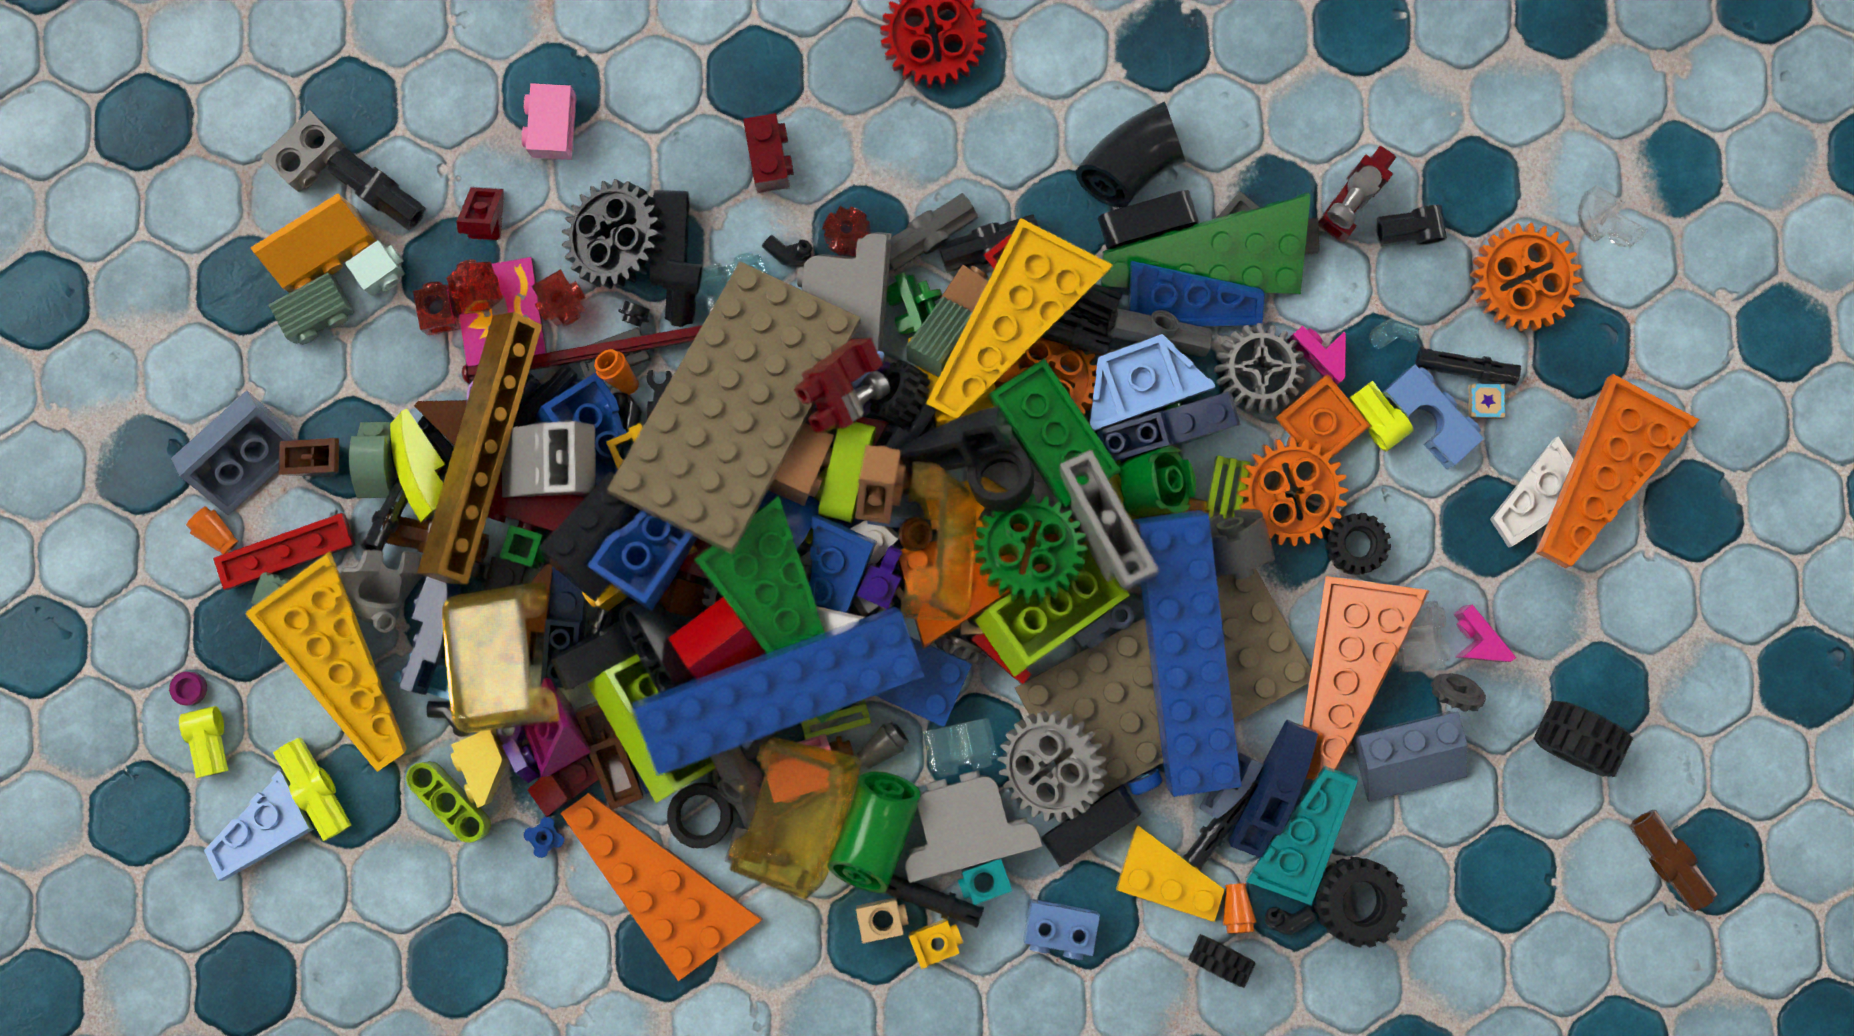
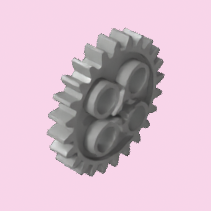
[998,710,1107,822]

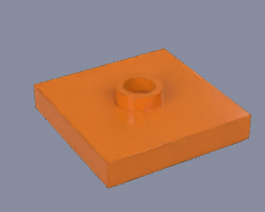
[1274,374,1370,460]

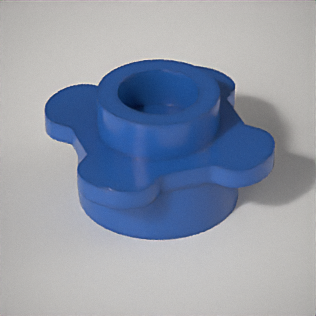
[524,817,564,858]

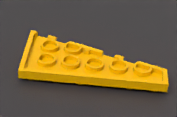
[926,218,1113,419]
[245,551,407,772]

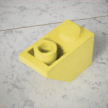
[451,727,509,808]

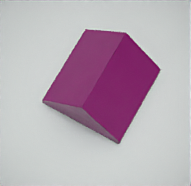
[524,678,591,776]

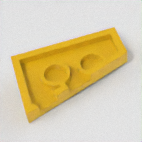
[1116,824,1225,922]

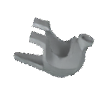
[340,550,424,633]

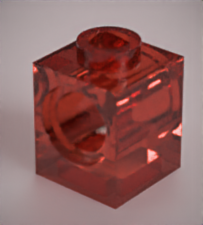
[413,282,461,336]

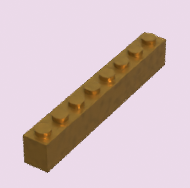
[417,312,542,584]

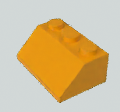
[250,193,377,293]

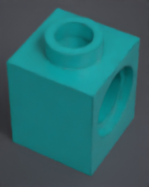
[958,858,1012,905]

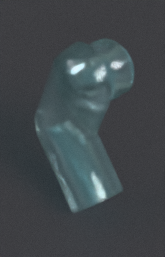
[1369,319,1419,348]

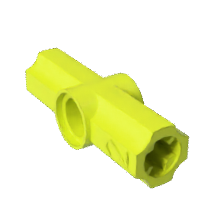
[273,737,352,841]

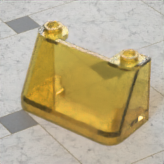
[901,462,977,621]
[442,582,559,733]
[729,737,862,900]

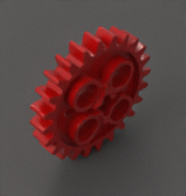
[880,0,987,89]

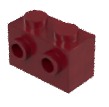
[743,113,794,193]

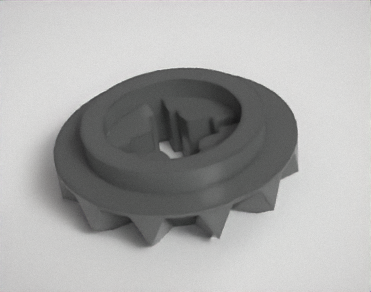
[934,633,987,665]
[1431,673,1486,712]

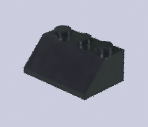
[539,471,643,602]

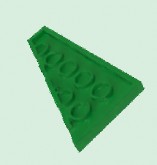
[1101,192,1311,294]
[695,496,844,724]

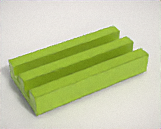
[1205,455,1250,519]
[801,699,871,740]

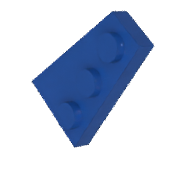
[809,514,877,613]

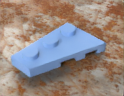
[204,769,314,881]

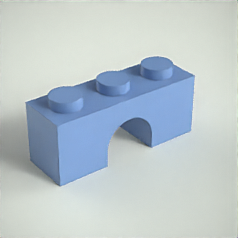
[1382,364,1484,469]

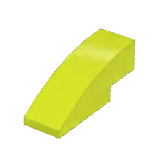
[390,408,445,522]

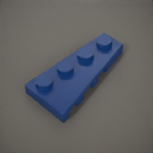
[1128,261,1265,326]

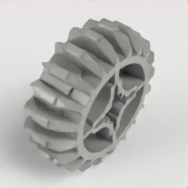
[1214,323,1306,414]

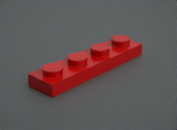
[213,513,356,590]

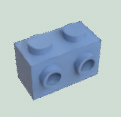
[1023,899,1100,960]

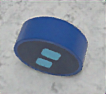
[1127,769,1163,795]

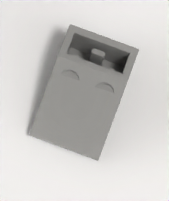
[502,421,595,498]

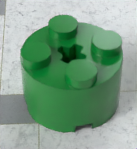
[1118,446,1196,518]

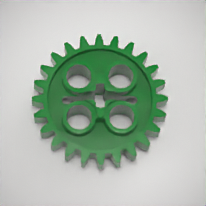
[974,494,1087,604]

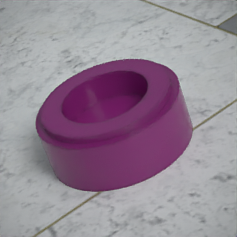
[169,671,207,705]

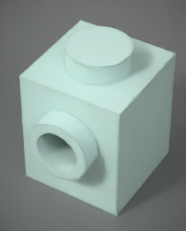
[345,240,405,296]

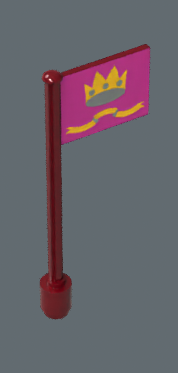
[453,257,702,384]

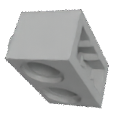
[261,110,346,192]

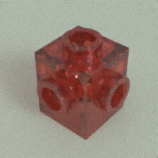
[822,206,871,257]
[446,259,503,315]
[532,269,586,326]

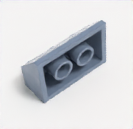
[171,390,297,515]
[1352,711,1467,801]

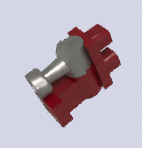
[1319,146,1396,243]
[794,338,890,432]

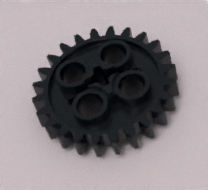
[562,179,665,289]

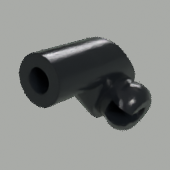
[1265,905,1317,935]

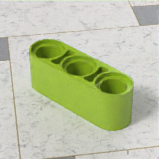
[818,421,876,523]
[406,761,491,843]

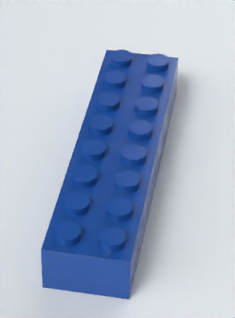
[1133,510,1242,797]
[632,607,924,776]

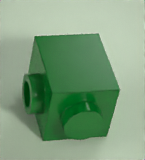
[499,525,548,569]

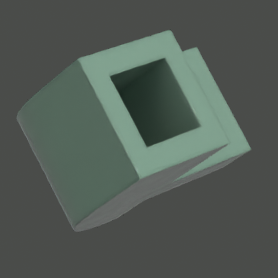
[349,422,396,498]

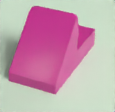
[1287,325,1346,385]
[1453,604,1516,662]

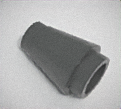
[857,721,909,769]

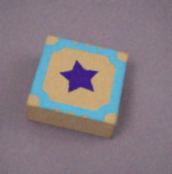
[1468,384,1505,419]

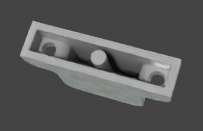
[797,232,892,352]
[1059,450,1158,590]
[905,770,1042,883]

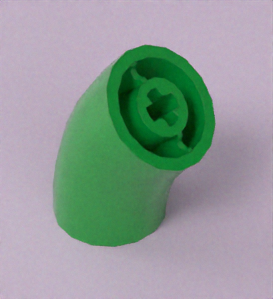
[827,771,921,893]

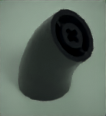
[1076,101,1186,208]

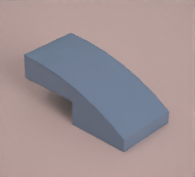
[1200,752,1263,819]

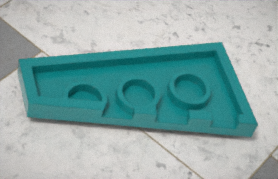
[1246,766,1358,905]

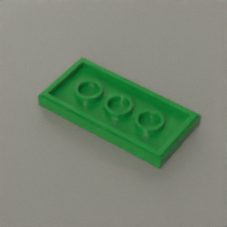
[987,358,1121,509]

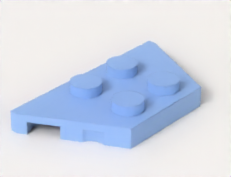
[1090,334,1215,431]

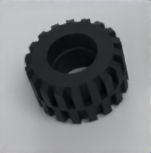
[1533,701,1633,777]
[1313,857,1407,948]

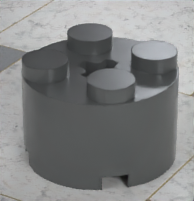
[1209,509,1275,579]

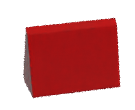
[668,597,766,679]

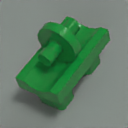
[886,272,942,335]

